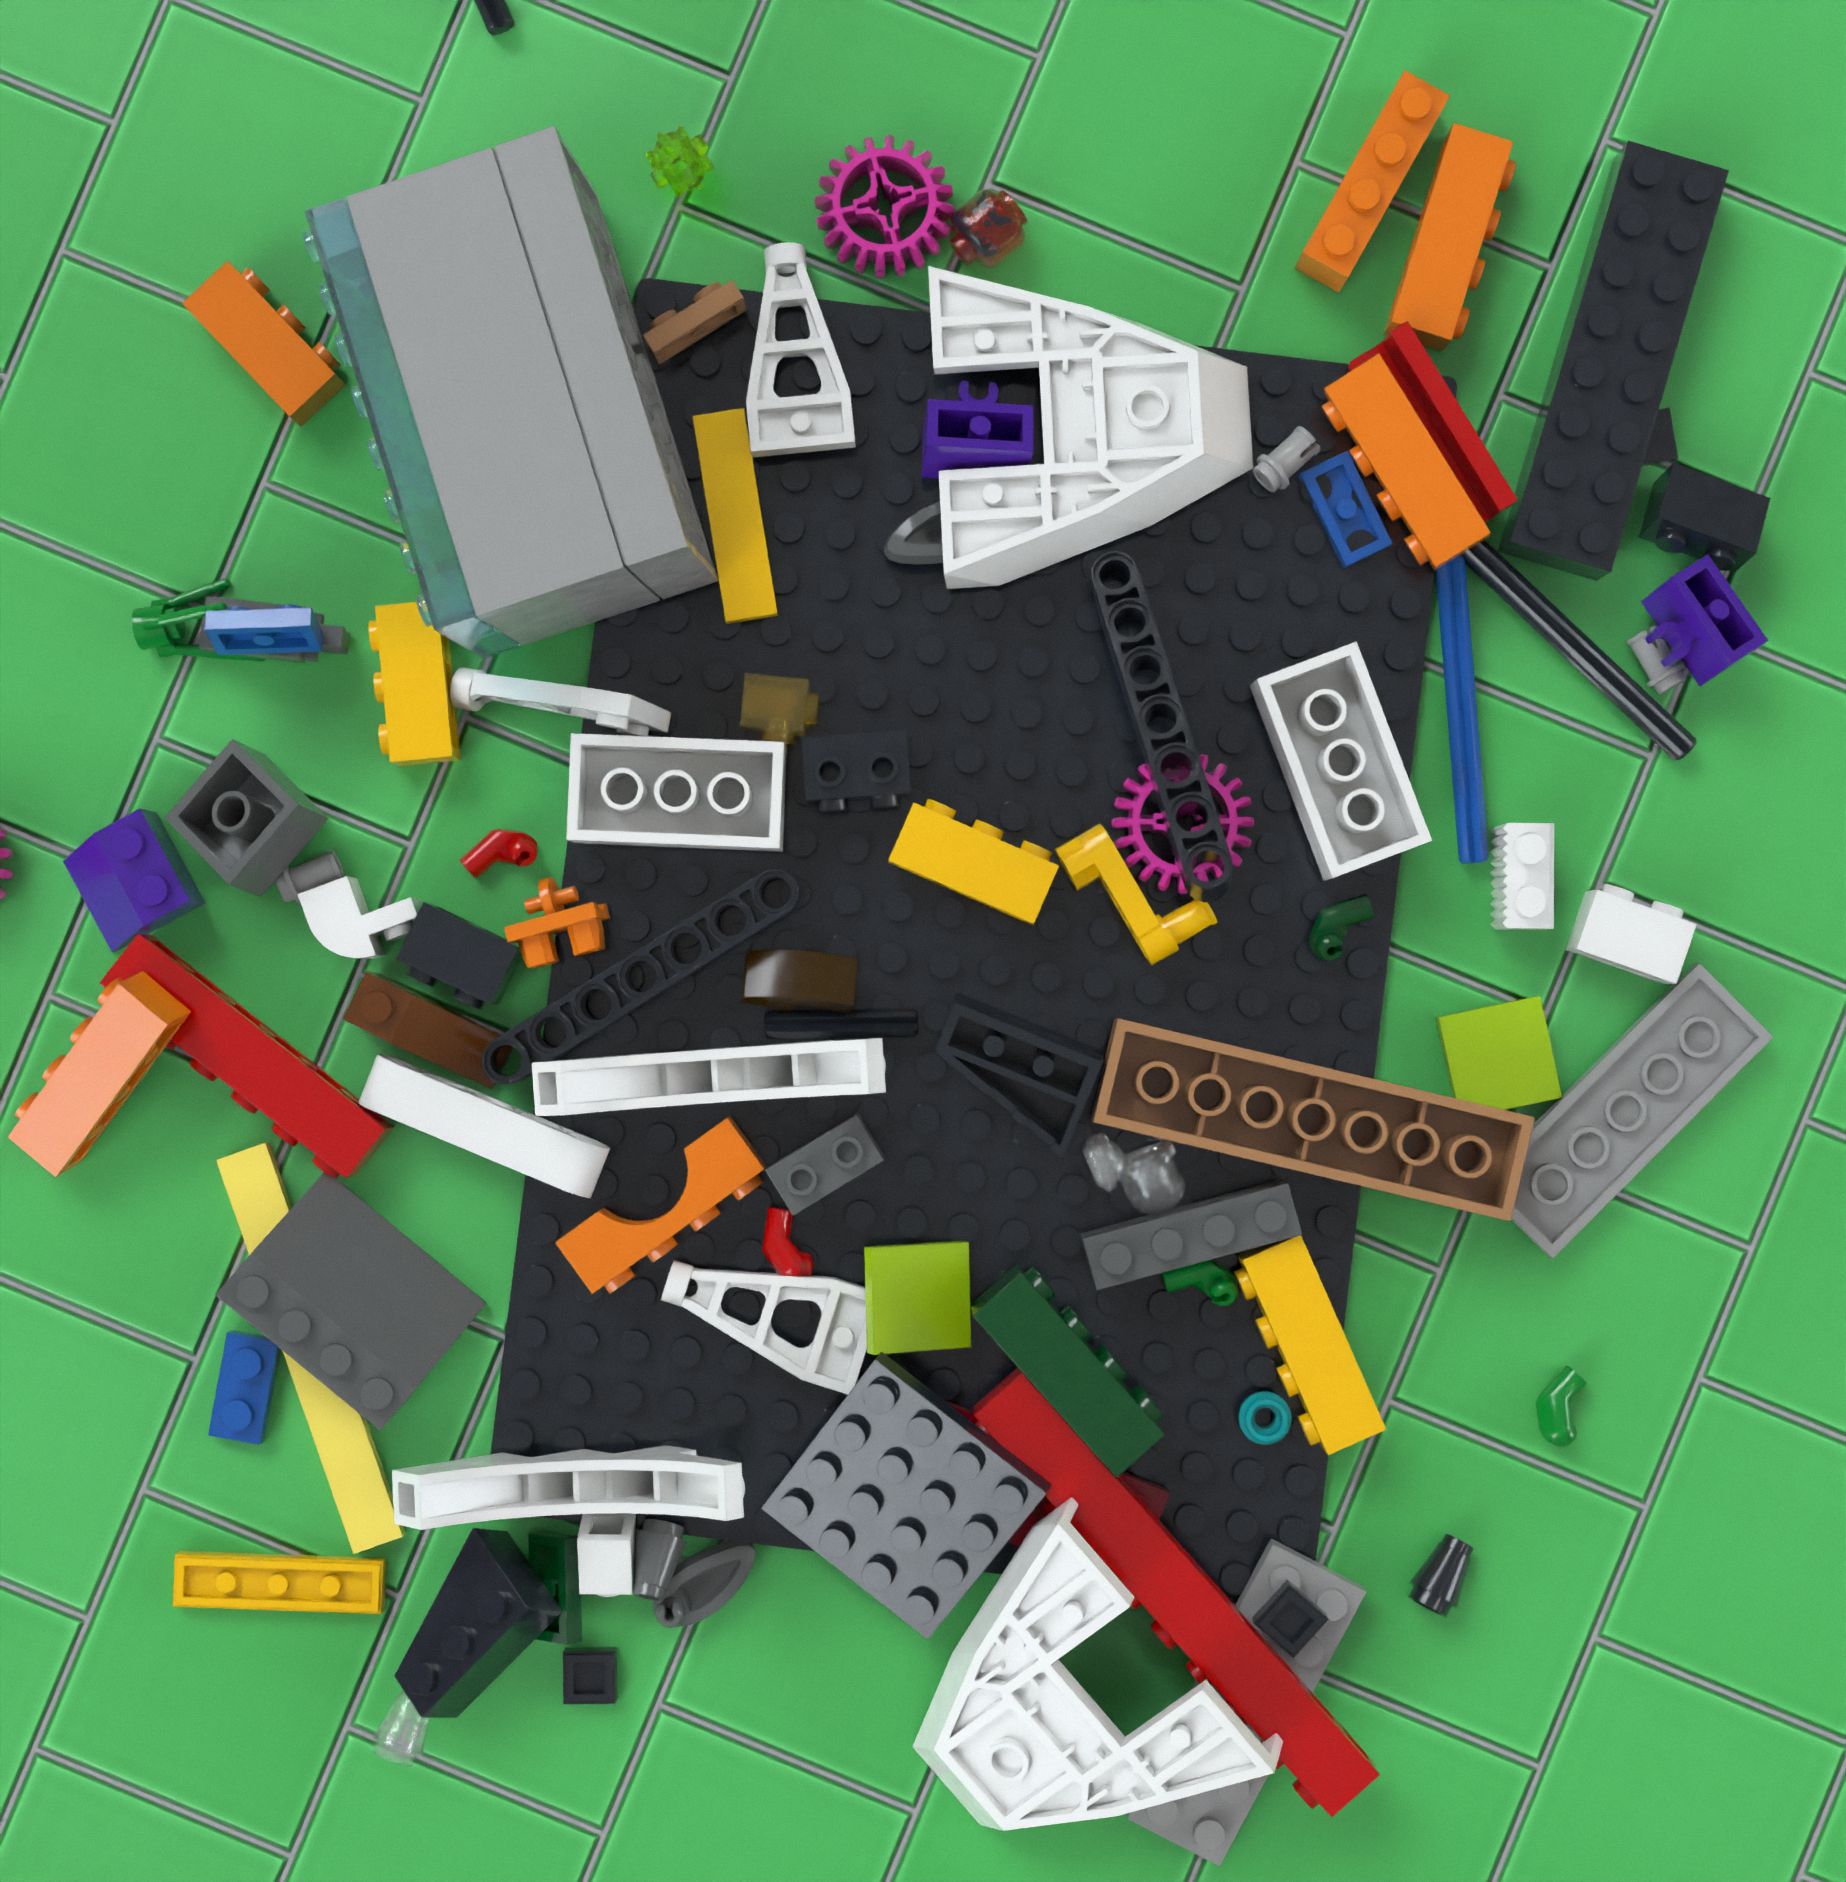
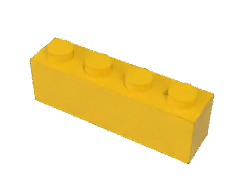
[1234,1235,1386,1455]

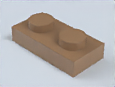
[643,280,747,364]

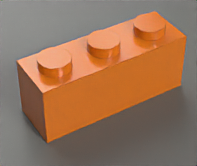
[182,260,346,427]

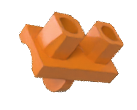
[504,877,610,969]

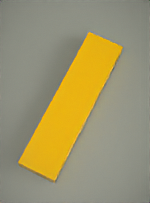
[692,408,778,624]
[173,1551,387,1614]

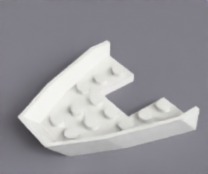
[928,266,1254,589]
[912,1497,1283,1831]

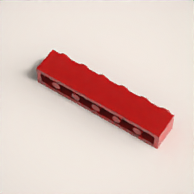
[99,933,395,1179]

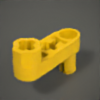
[1054,823,1218,966]

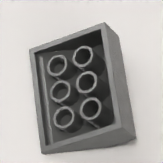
[216,1173,486,1431]

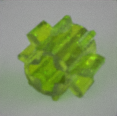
[645,125,714,197]

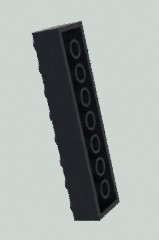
[1497,140,1729,581]

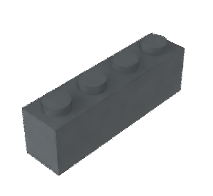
[1080,1179,1302,1290]

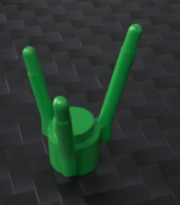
[132,579,266,662]

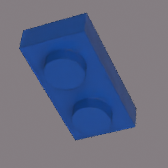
[1298,450,1393,569]
[204,604,323,655]
[208,1330,281,1445]

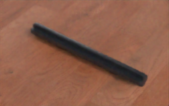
[1461,540,1697,760]

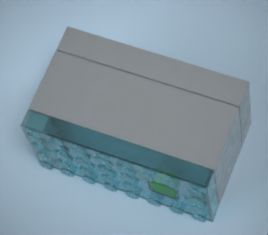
[303,126,719,658]

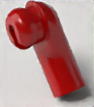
[459,829,538,879]
[762,1206,814,1277]

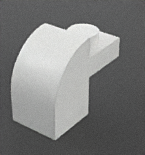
[297,876,422,959]

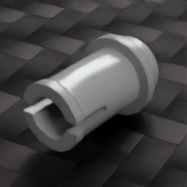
[1253,426,1321,492]
[1627,625,1686,695]
[275,850,345,904]

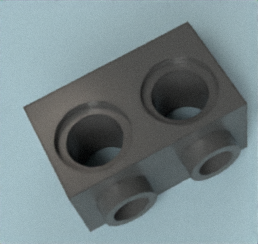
[765,1112,885,1215]

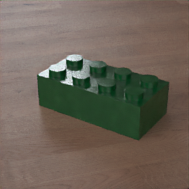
[971,1263,1165,1478]

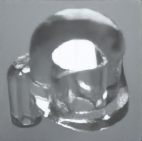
[1082,1133,1185,1214]

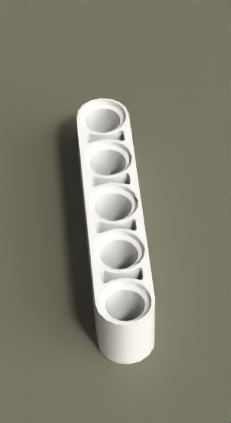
[358,1054,610,1198]

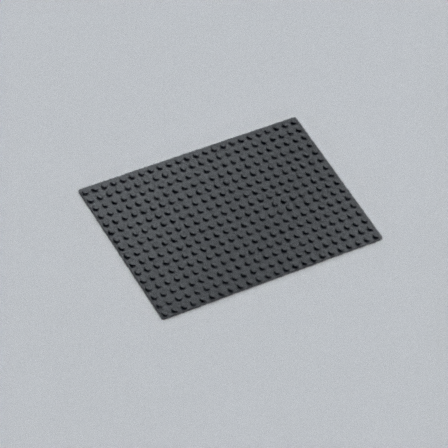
[490,278,1457,1603]

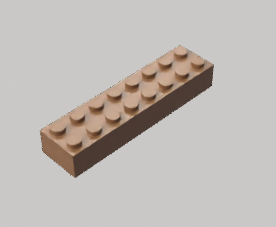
[1090,1018,1535,1222]

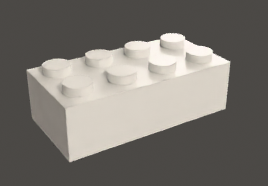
[1250,641,1432,881]
[566,733,787,852]

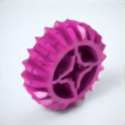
[815,134,955,279]
[1111,754,1254,894]

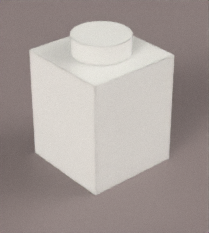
[577,1513,636,1597]

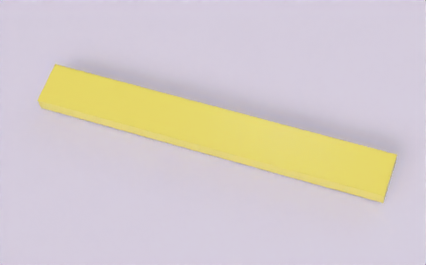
[216,1142,406,1554]

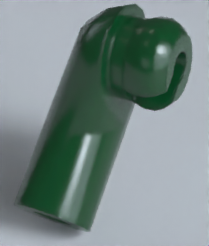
[1309,893,1374,962]

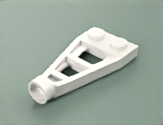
[746,242,856,458]
[450,667,671,736]
[661,1260,867,1394]

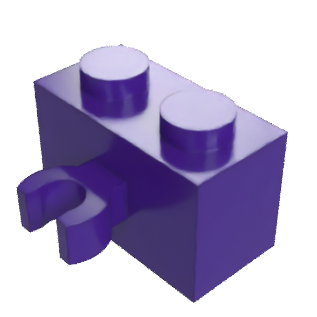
[922,381,1033,479]
[1641,555,1769,687]

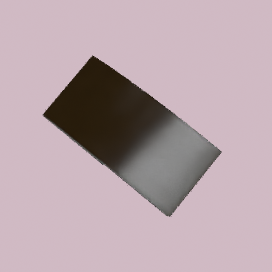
[741,949,858,1014]

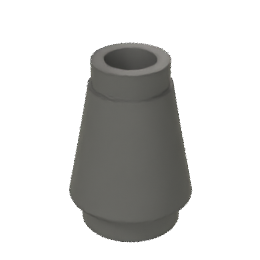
[632,1519,687,1601]

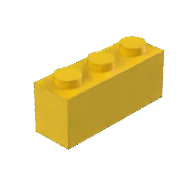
[368,600,461,766]
[888,799,1059,925]

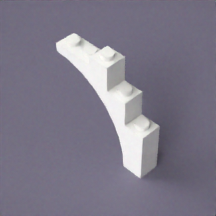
[532,1038,886,1116]
[392,1445,745,1530]

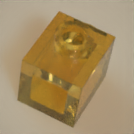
[740,673,819,744]

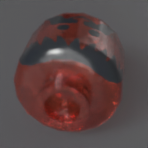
[949,190,1027,268]

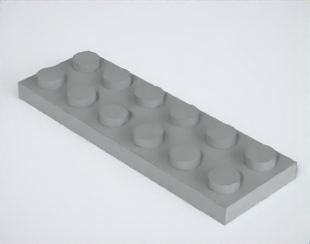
[1511,963,1773,1259]
[1126,1539,1366,1866]

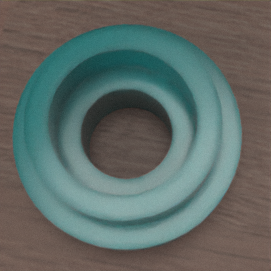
[1238,1391,1292,1445]

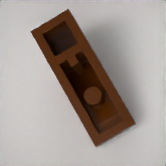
[343,972,514,1089]

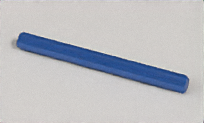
[1436,555,1489,864]

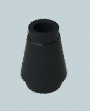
[1408,1534,1474,1617]

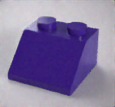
[63,808,206,952]

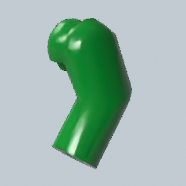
[1162,1259,1238,1307]
[1536,1366,1587,1447]

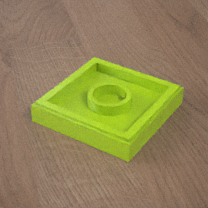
[1435,996,1562,1110]
[864,1241,971,1355]

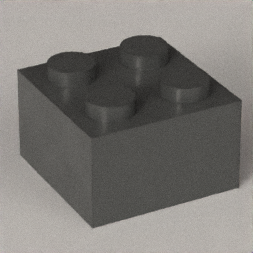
[165,739,329,897]

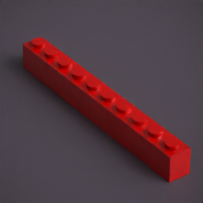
[974,1368,1380,1817]

